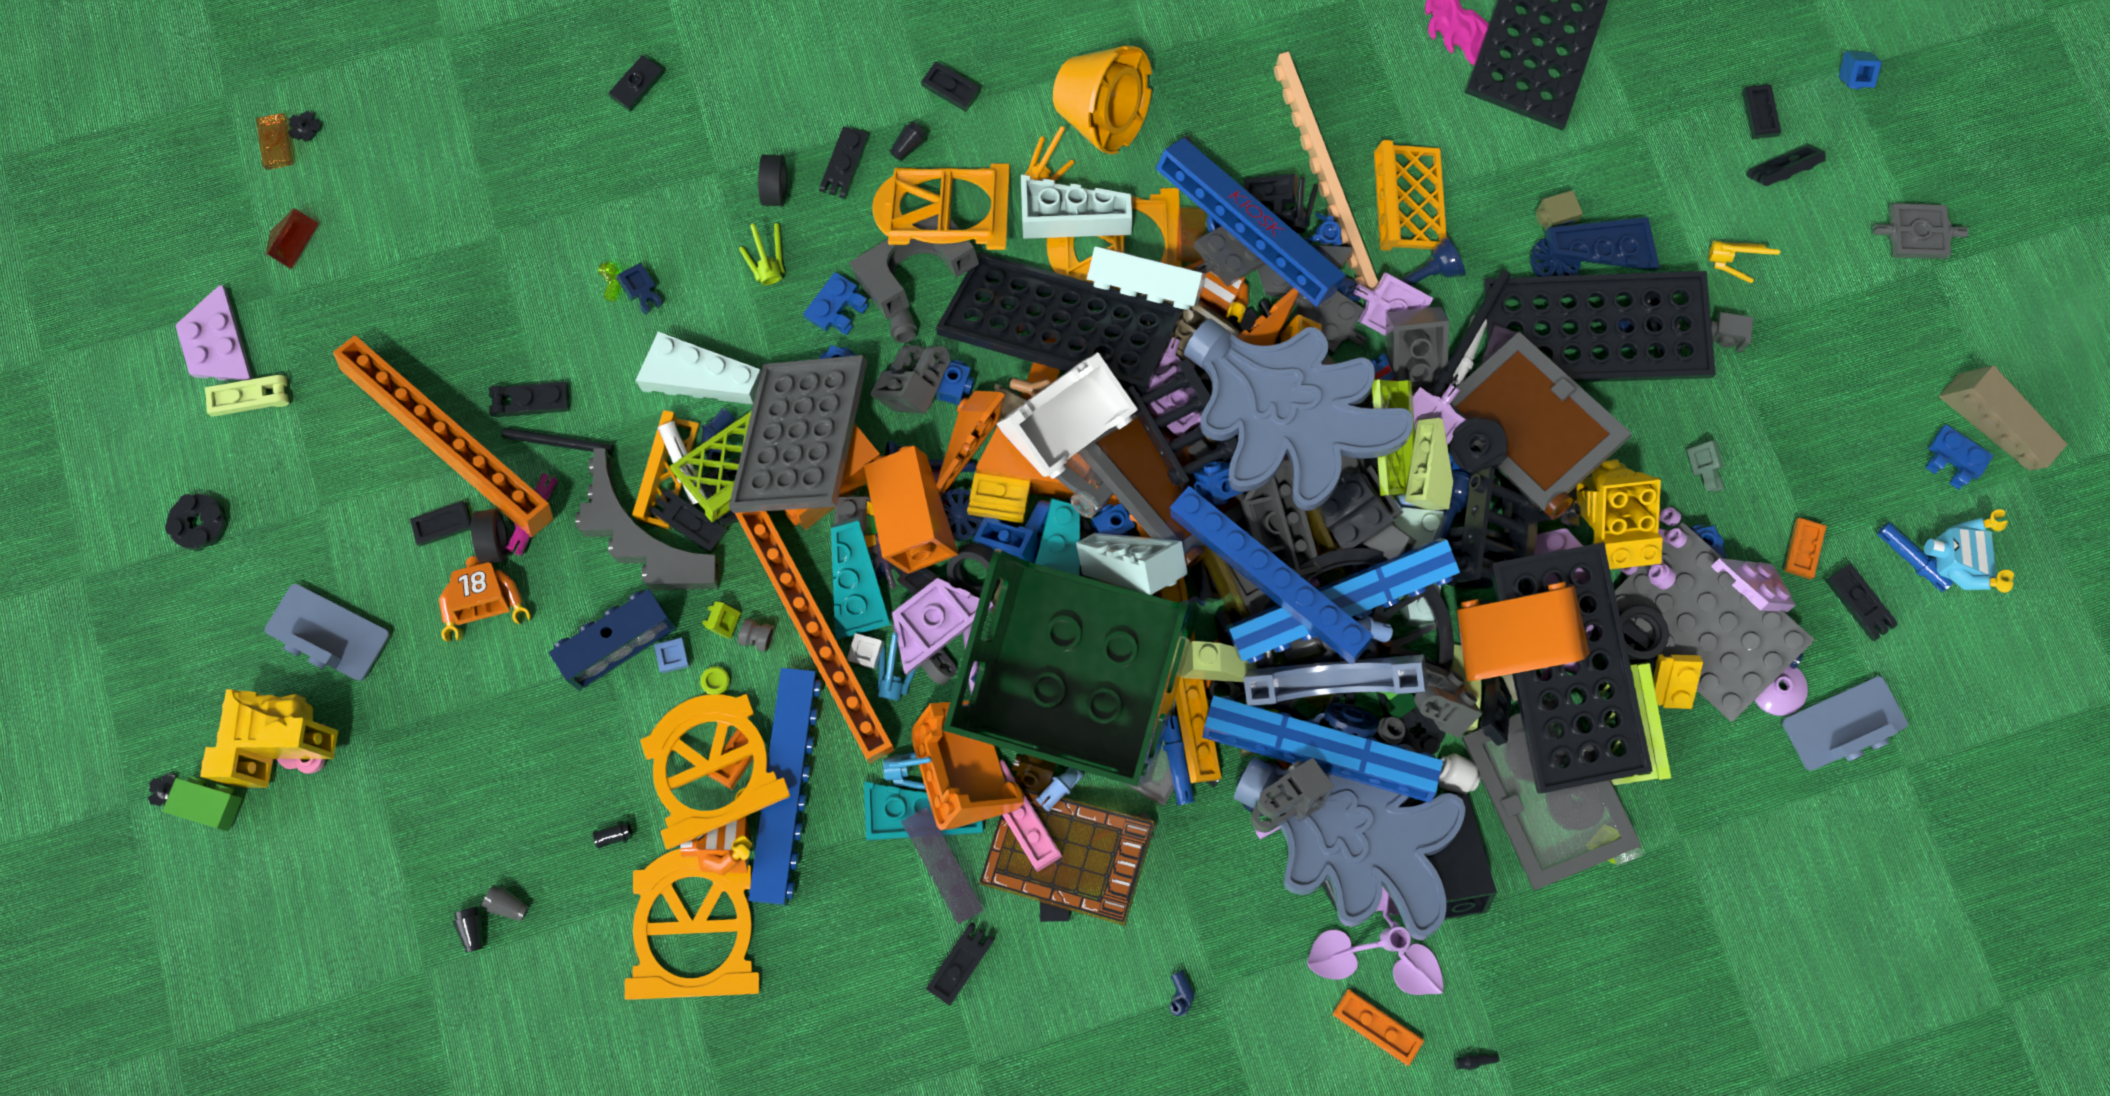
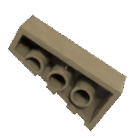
[1938,365,2067,470]

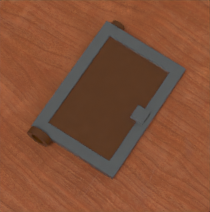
[1440,332,1632,520]
[1079,413,1247,570]

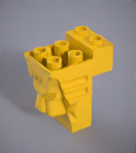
[1576,459,1663,569]
[200,689,338,788]

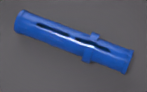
[1876,522,1954,592]
[1163,716,1195,805]

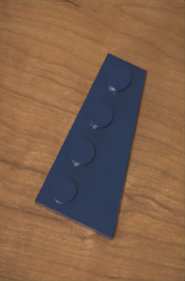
[1545,217,1660,271]

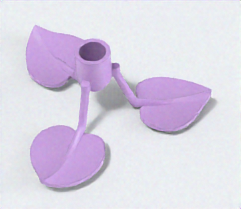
[1307,887,1443,995]

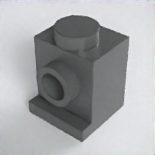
[1711,312,1753,352]

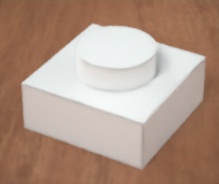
[847,633,884,670]

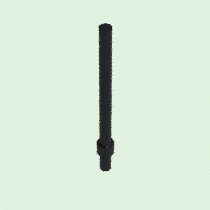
[1430,270,1511,397]

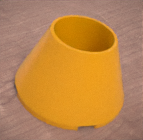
[1053,45,1152,154]

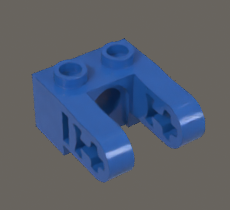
[973,500,1050,563]

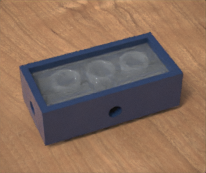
[548,589,677,691]

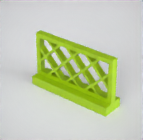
[1372,380,1415,496]
[670,411,752,522]
[1581,661,1671,785]

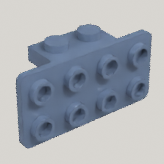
[265,584,390,681]
[1782,676,1908,771]

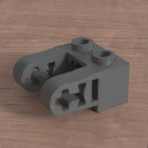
[870,345,950,414]
[1414,662,1482,738]
[1250,758,1334,833]

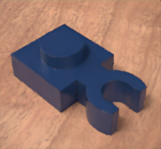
[616,263,662,315]

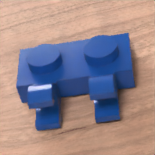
[803,272,869,335]
[1925,424,1994,490]

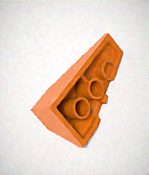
[1236,288,1299,346]
[936,391,1005,498]

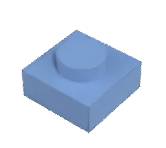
[654,638,690,674]

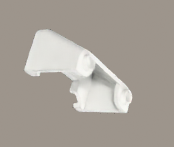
[997,353,1138,479]

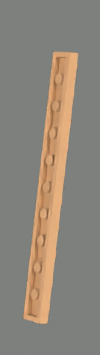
[1274,52,1378,301]

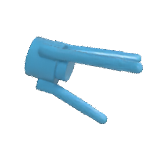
[877,633,918,701]
[883,752,932,790]

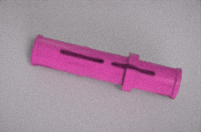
[505,473,558,556]

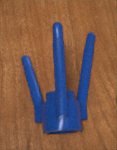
[1304,212,1342,247]

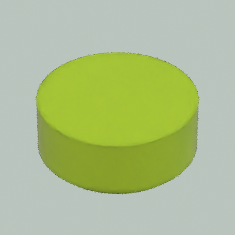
[700,667,730,695]

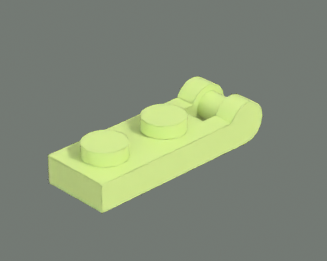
[205,375,289,417]

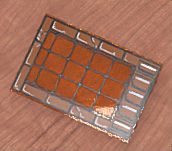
[979,786,1156,926]

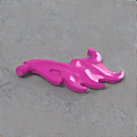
[1425,0,1488,66]

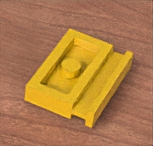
[967,473,1031,523]
[1653,654,1703,709]

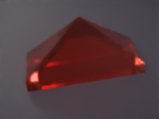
[265,208,319,269]

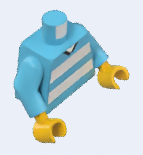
[1924,509,2014,593]

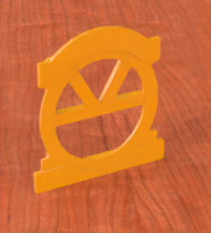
[872,164,1009,250]
[1047,188,1181,293]
[640,694,790,850]
[625,849,759,1000]

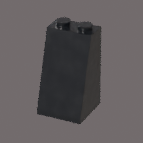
[1410,793,1497,920]

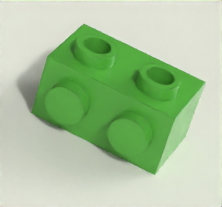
[162,776,242,831]

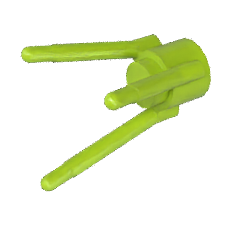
[739,223,785,286]

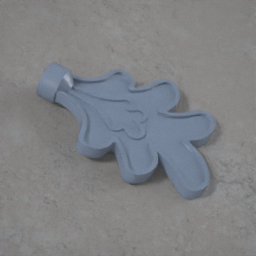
[1184,318,1413,511]
[1233,744,1465,940]

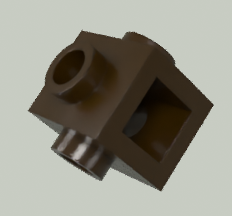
[1012,754,1057,792]

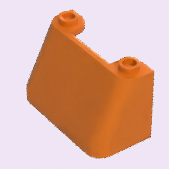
[1457,582,1590,681]
[912,701,1024,830]

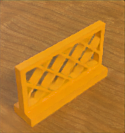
[1374,140,1447,251]

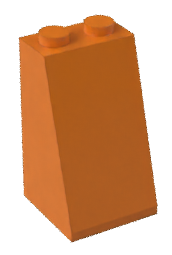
[976,419,1095,502]
[785,423,880,530]
[864,446,958,574]

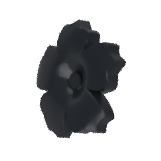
[288,110,321,142]
[148,773,177,806]

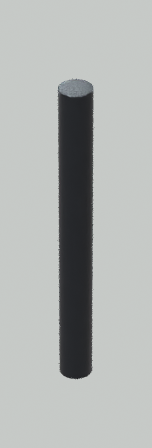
[502,427,614,455]

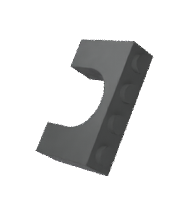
[849,214,979,320]

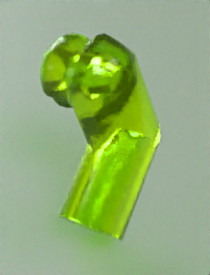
[598,261,621,302]

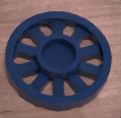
[1530,238,1581,277]
[941,488,984,541]
[1324,702,1379,737]

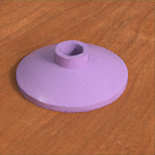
[1754,666,1808,716]

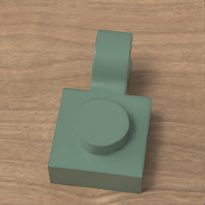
[1687,441,1725,492]

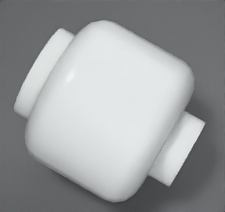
[1438,753,1480,795]

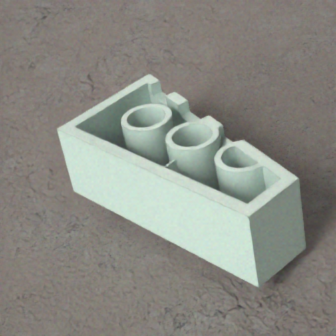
[1021,175,1132,239]
[1087,247,1206,310]
[636,332,761,405]
[1394,507,1444,627]
[1076,533,1187,595]

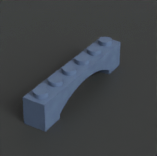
[1243,655,1428,706]

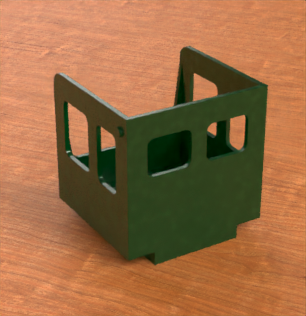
[943,549,1199,787]

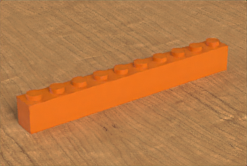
[333,335,553,537]
[735,511,895,764]

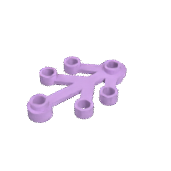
[1620,507,1687,590]

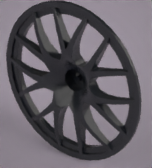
[1255,548,1454,737]

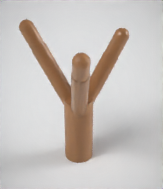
[1010,378,1050,397]

